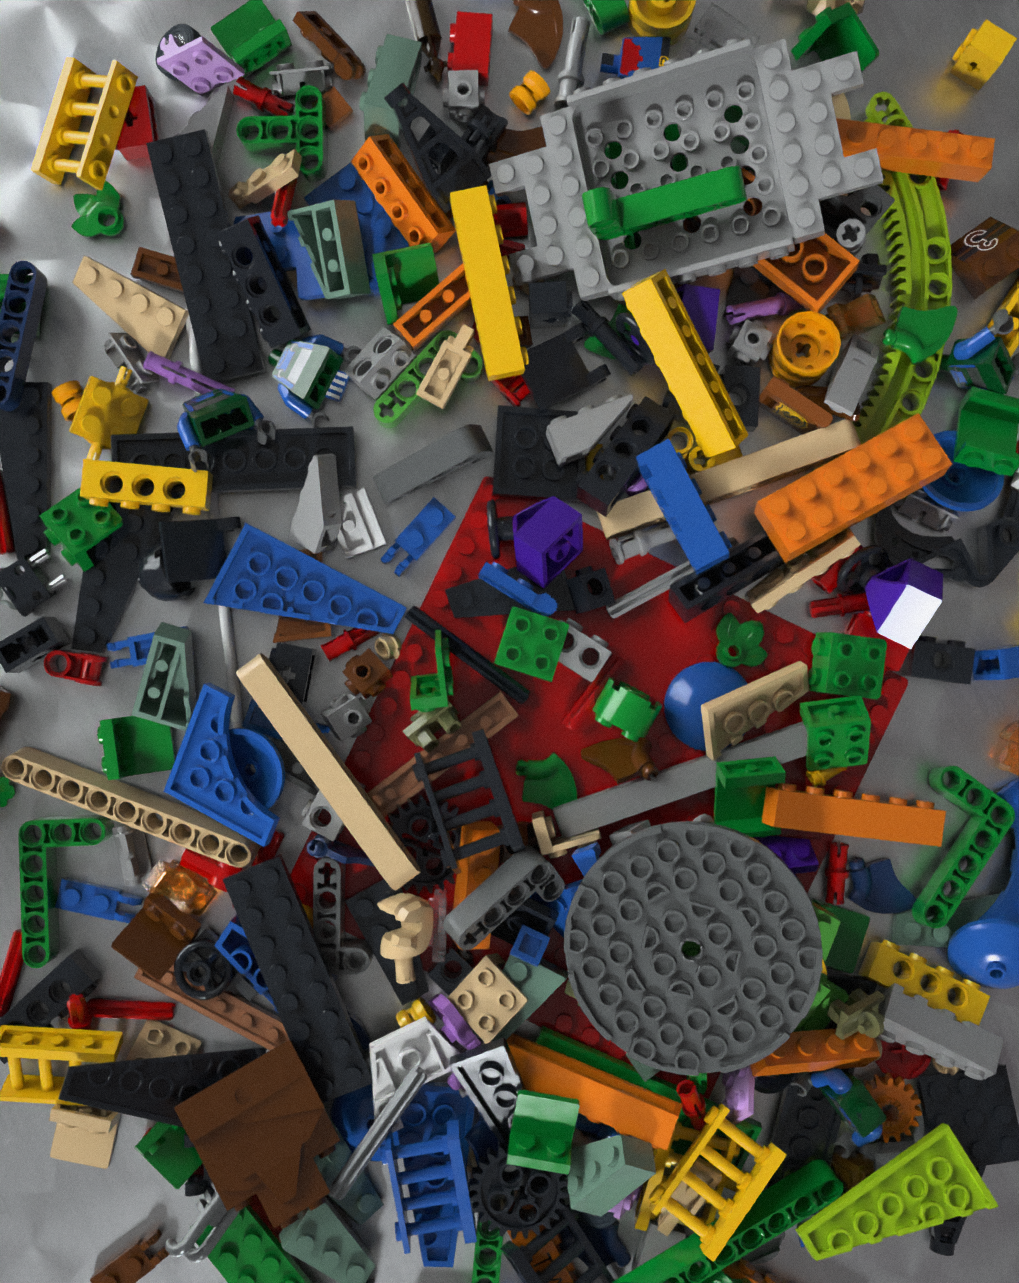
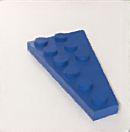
[203,523,407,634]
[397,1081,475,1267]

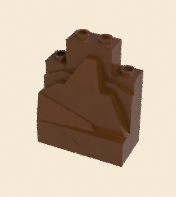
[174,1040,340,1229]

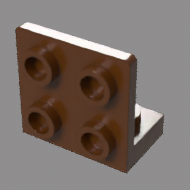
[111,889,202,981]

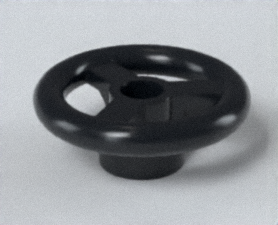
[174,939,234,1000]

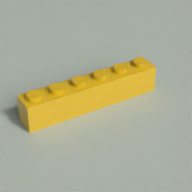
[450,185,529,381]
[622,269,749,458]

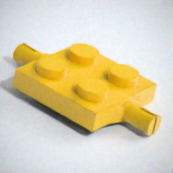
[69,366,149,460]

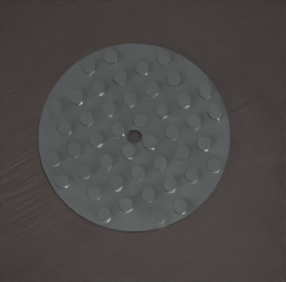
[564,821,823,1076]

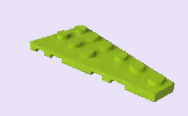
[795,1123,999,1261]

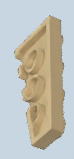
[72,256,189,359]
[747,528,861,613]
[701,661,809,761]

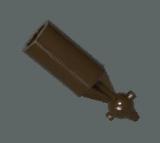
[405,0,447,82]

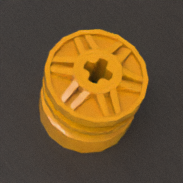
[767,311,841,388]

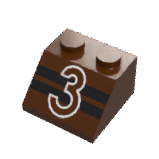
[951,216,1019,299]

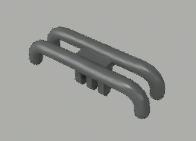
[165,1182,242,1262]

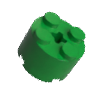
[592,677,663,742]

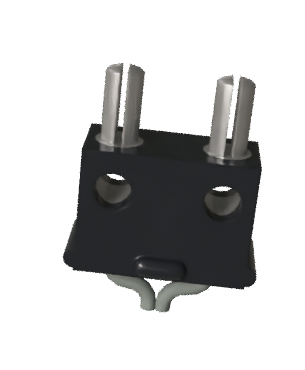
[0,548,69,617]

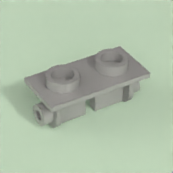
[269,60,333,97]
[104,332,160,394]
[893,488,959,531]
[112,825,155,886]

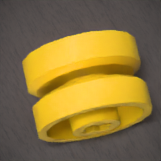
[628,0,696,46]

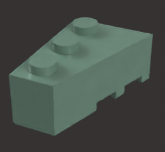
[359,34,422,150]
[287,200,371,299]
[131,622,196,731]
[473,955,568,1042]
[567,1134,656,1217]
[279,1197,376,1283]

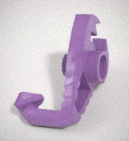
[428,994,482,1090]

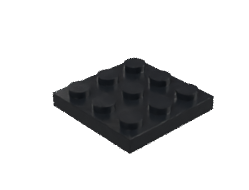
[492,405,584,502]
[915,1064,1019,1167]

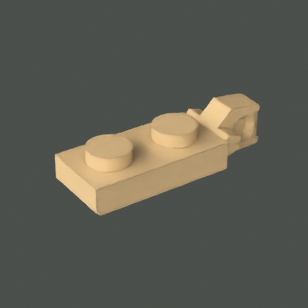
[228,149,302,209]
[416,324,475,410]
[657,1156,722,1237]

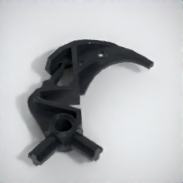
[874,490,1019,588]

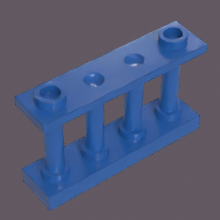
[380,1119,477,1254]

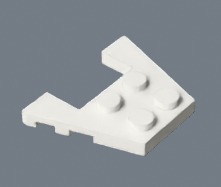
[369,1016,468,1133]

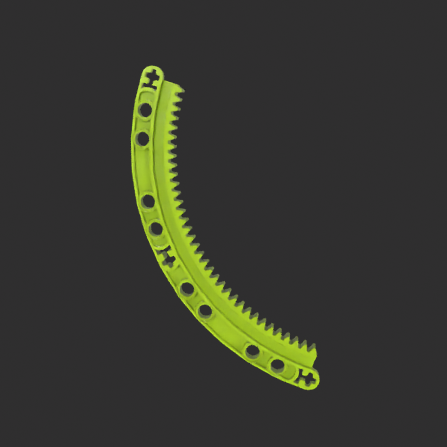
[806,92,952,475]

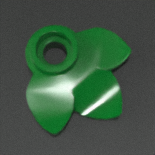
[71,181,125,237]
[716,613,768,668]

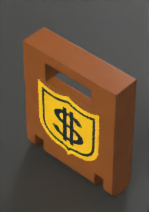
[759,376,833,435]

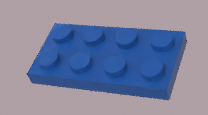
[303,162,409,294]

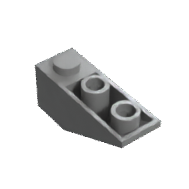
[173,83,235,165]
[824,333,880,416]
[546,394,633,467]
[288,453,342,553]

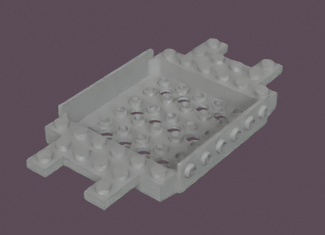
[489,38,883,301]

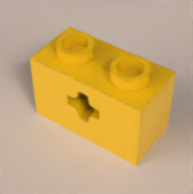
[949,19,1017,90]

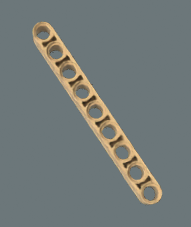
[597,419,861,540]
[236,653,421,891]
[1,747,260,868]

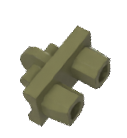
[403,700,462,753]
[827,988,885,1040]

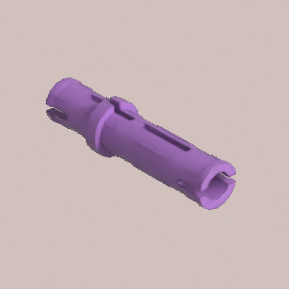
[726,291,804,325]
[143,351,235,395]

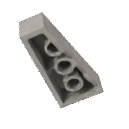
[877,983,1004,1080]

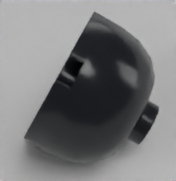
[138,542,195,601]

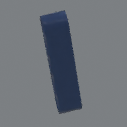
[0,261,47,411]

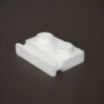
[337,488,387,560]

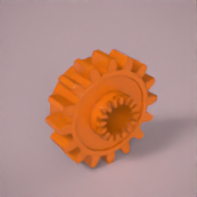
[863,1073,922,1143]

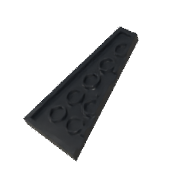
[71,481,184,653]
[58,1047,267,1127]

